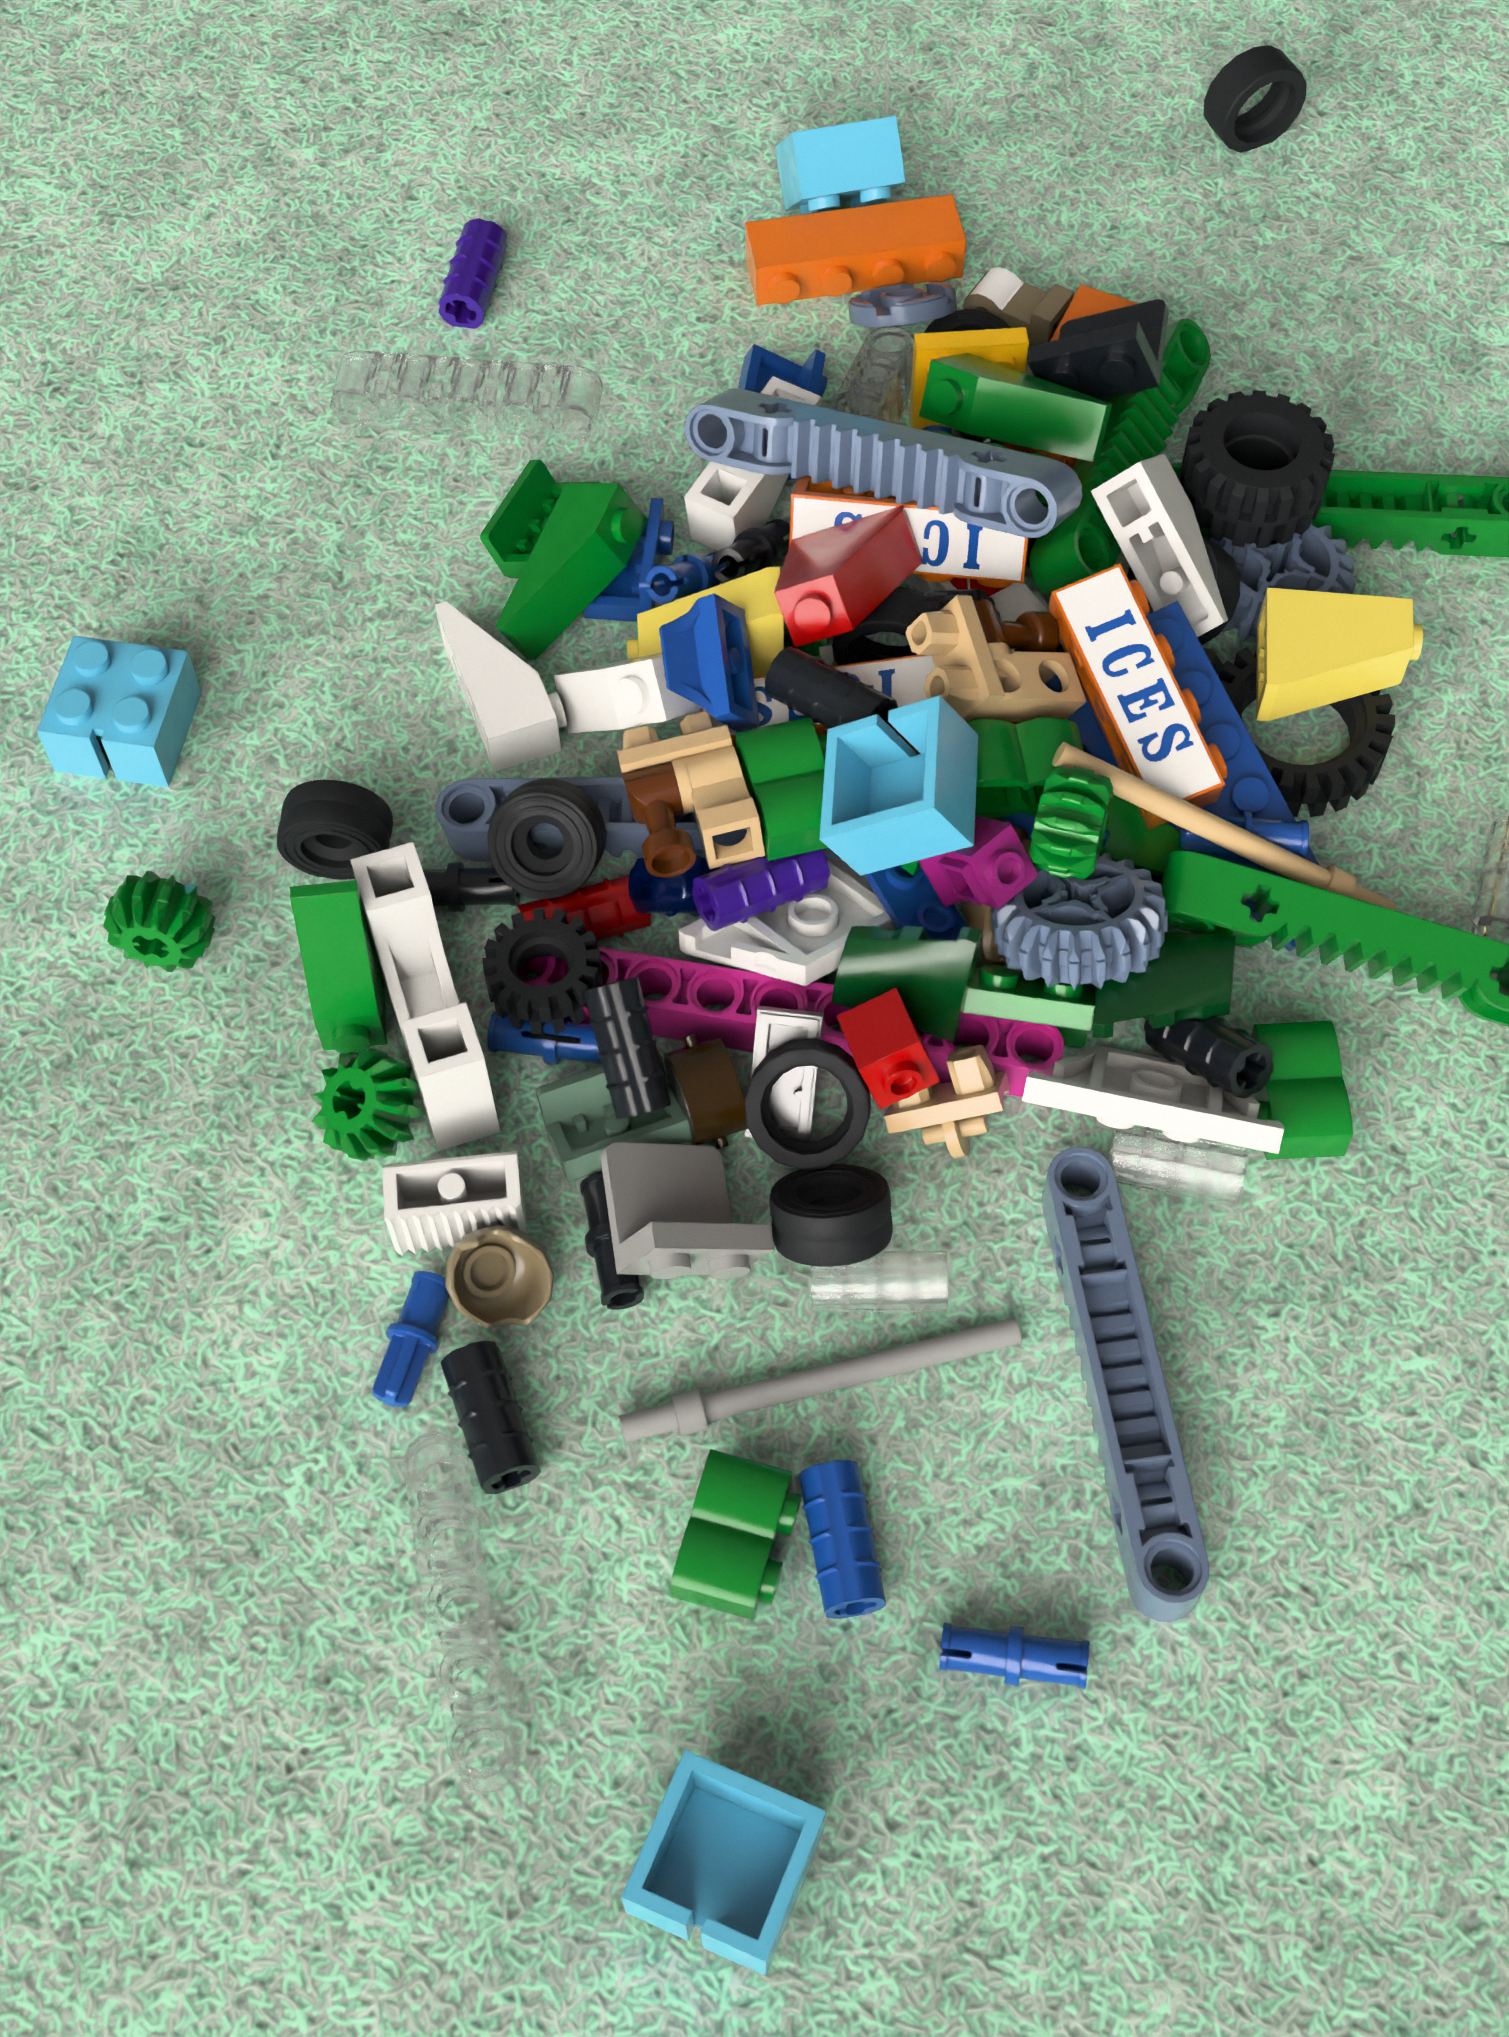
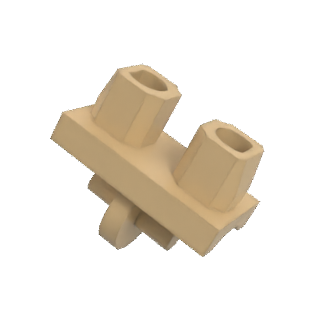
[883,1045,1011,1159]

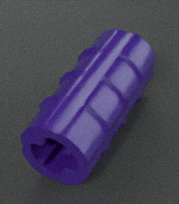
[439,218,507,329]
[692,849,830,931]

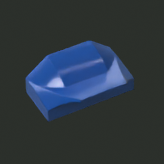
[659,593,760,732]

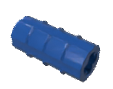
[799,1460,886,1619]

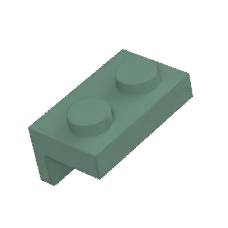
[536,1050,692,1183]

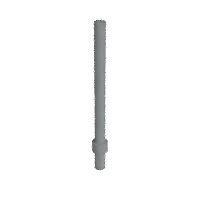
[618,1317,1022,1443]

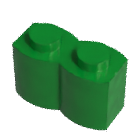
[966,716,1084,818]
[735,717,829,861]
[1251,1021,1353,1160]
[670,1449,802,1620]

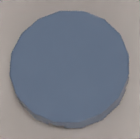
[848,282,957,327]

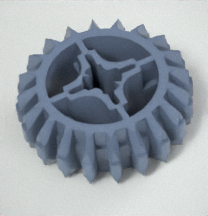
[1210,520,1356,644]
[991,853,1168,991]

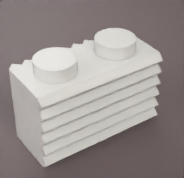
[382,1151,528,1256]

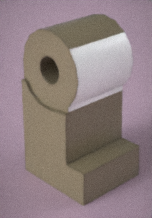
[963,267,1074,352]

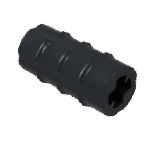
[765,647,898,728]
[583,976,671,1119]
[1144,1016,1274,1098]
[441,1341,541,1494]

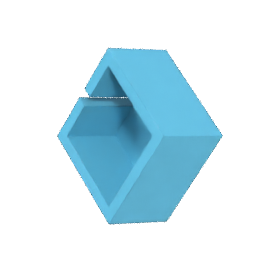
[775,116,906,215]
[37,635,202,787]
[819,695,978,876]
[621,1750,826,1976]

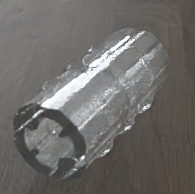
[1468,816,1509,944]
[1107,1127,1248,1206]
[811,1248,948,1316]

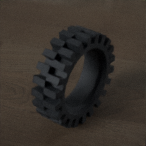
[1218,647,1395,817]

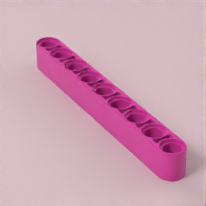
[518,947,1064,1097]

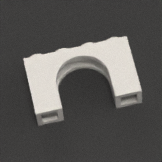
[350,842,500,1151]

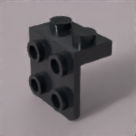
[1027,299,1169,400]

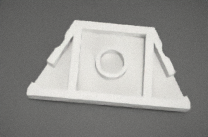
[678,859,897,986]
[1022,1045,1284,1154]

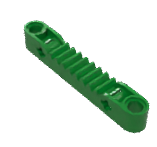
[1029,318,1211,597]
[1171,463,1509,558]
[1160,851,1509,1027]

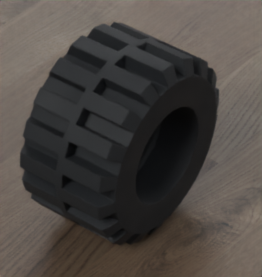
[1179,390,1335,548]

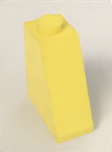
[627,567,784,677]
[1256,587,1423,721]

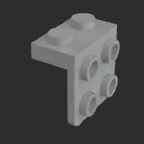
[600,1142,774,1280]

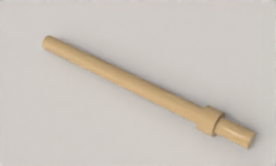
[1052,742,1396,911]

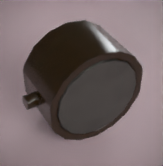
[664,1033,748,1149]

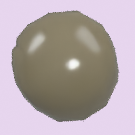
[444,1225,554,1329]

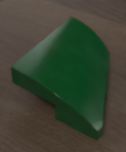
[831,926,982,1042]
[1092,932,1236,1039]

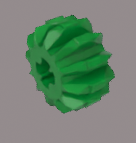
[1029,766,1114,880]
[103,871,216,972]
[311,1048,425,1161]

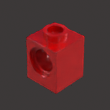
[837,988,940,1110]

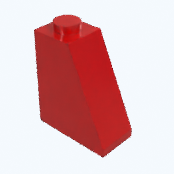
[774,505,922,647]

